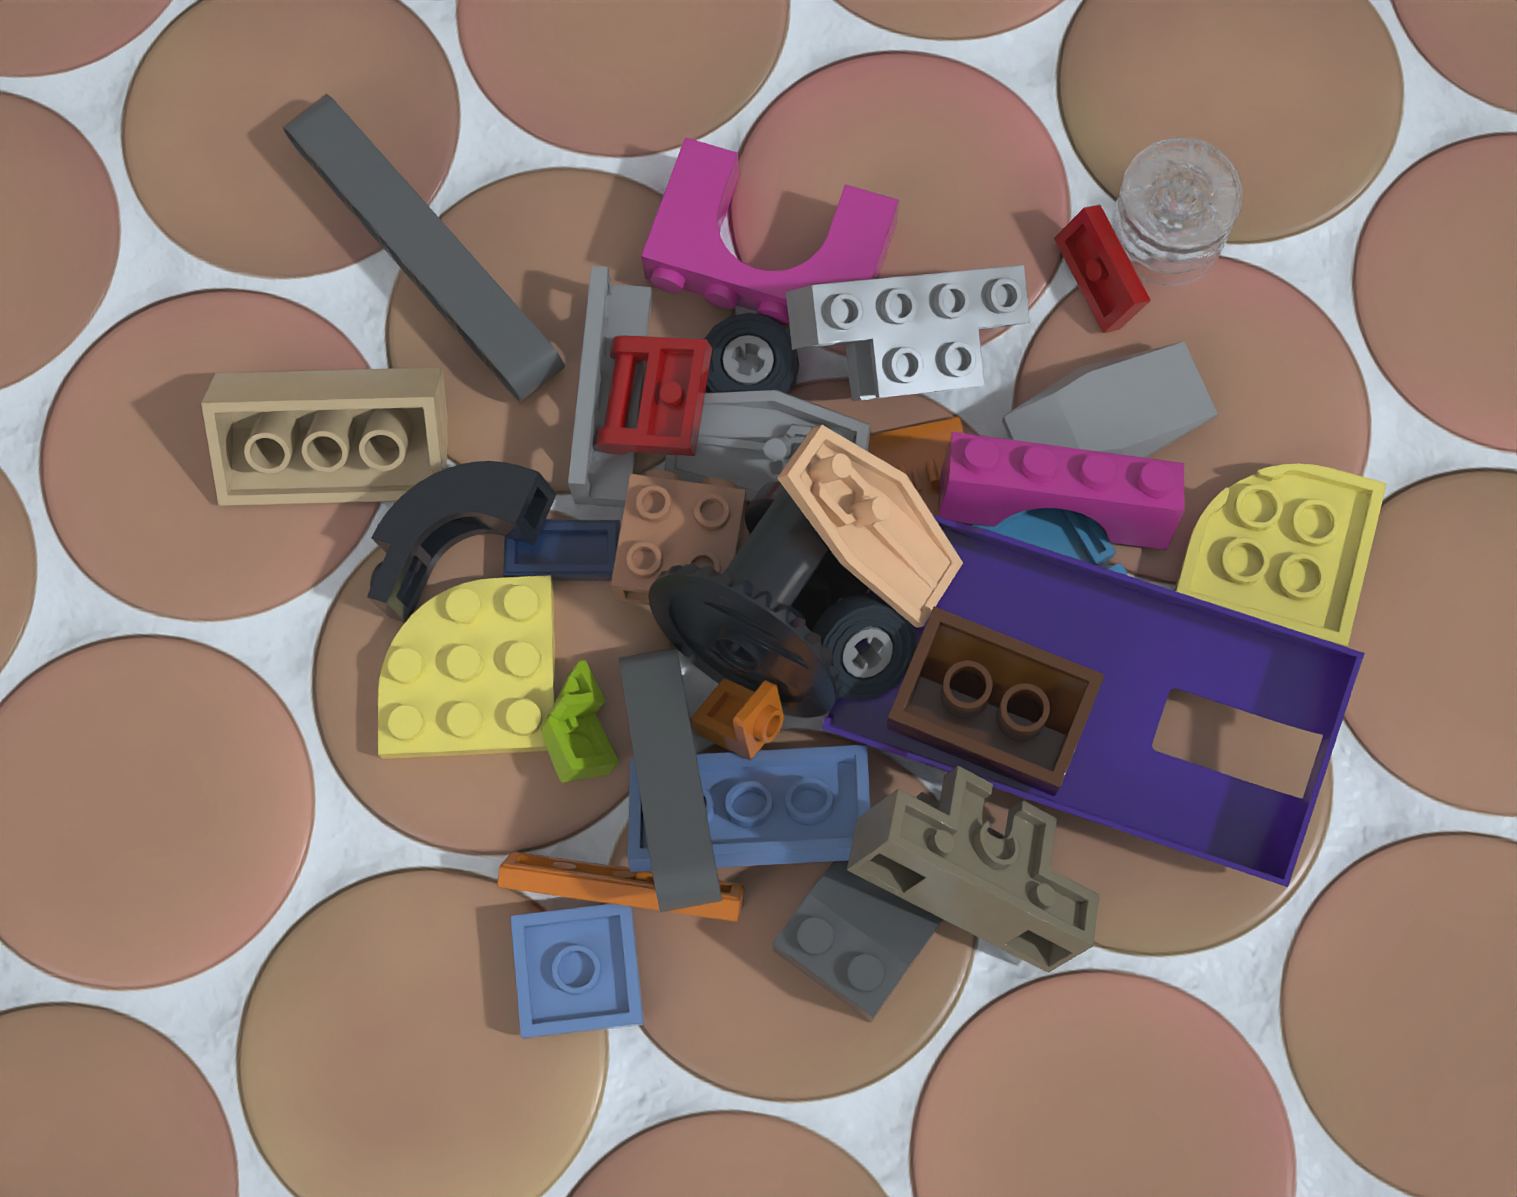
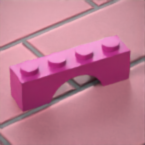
[938,432,1184,550]

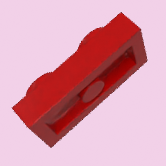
[1054,205,1151,333]

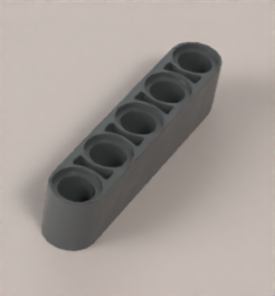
[619,647,722,913]

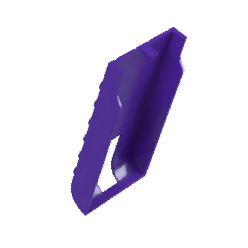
[821,514,1365,887]

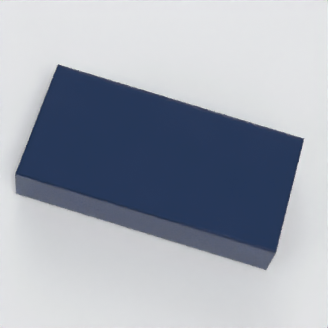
[503,520,621,581]

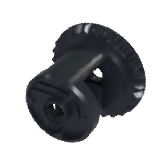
[648,481,869,718]

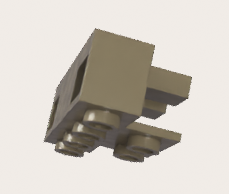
[847,766,1099,973]

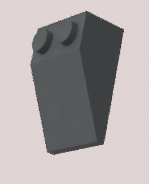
[772,860,944,1022]

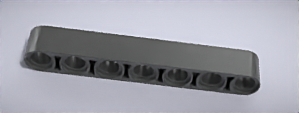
[282,94,565,402]

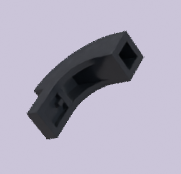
[367,461,557,622]

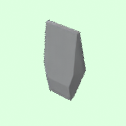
[1002,342,1218,458]
[665,390,871,501]

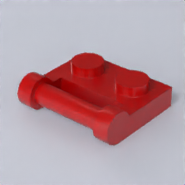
[594,335,712,456]

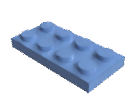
[628,745,871,872]

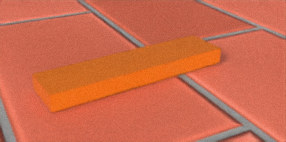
[497,851,745,922]

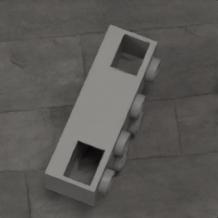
[786,265,1030,401]

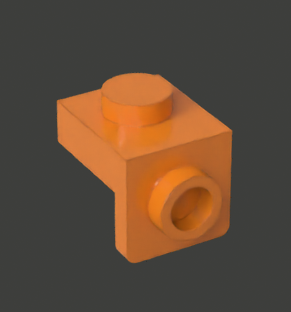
[690,678,784,761]

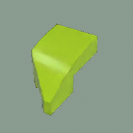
[541,660,619,783]

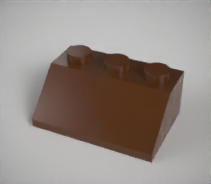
[887,606,1105,796]

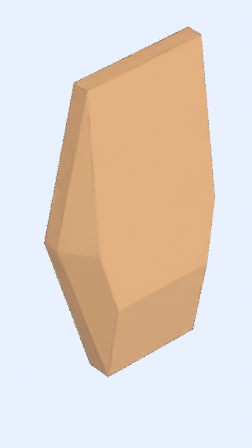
[777,425,963,628]

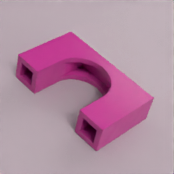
[641,137,899,325]

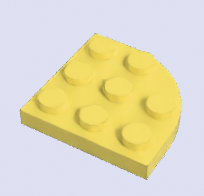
[1175,463,1387,647]
[378,575,556,759]

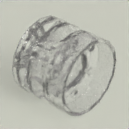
[1111,137,1243,287]

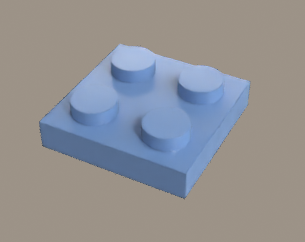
[510,904,644,1039]

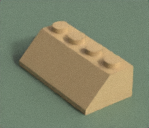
[201,367,448,506]

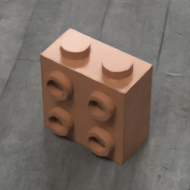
[611,469,747,605]

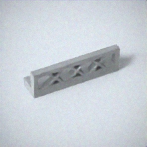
[568,266,653,507]

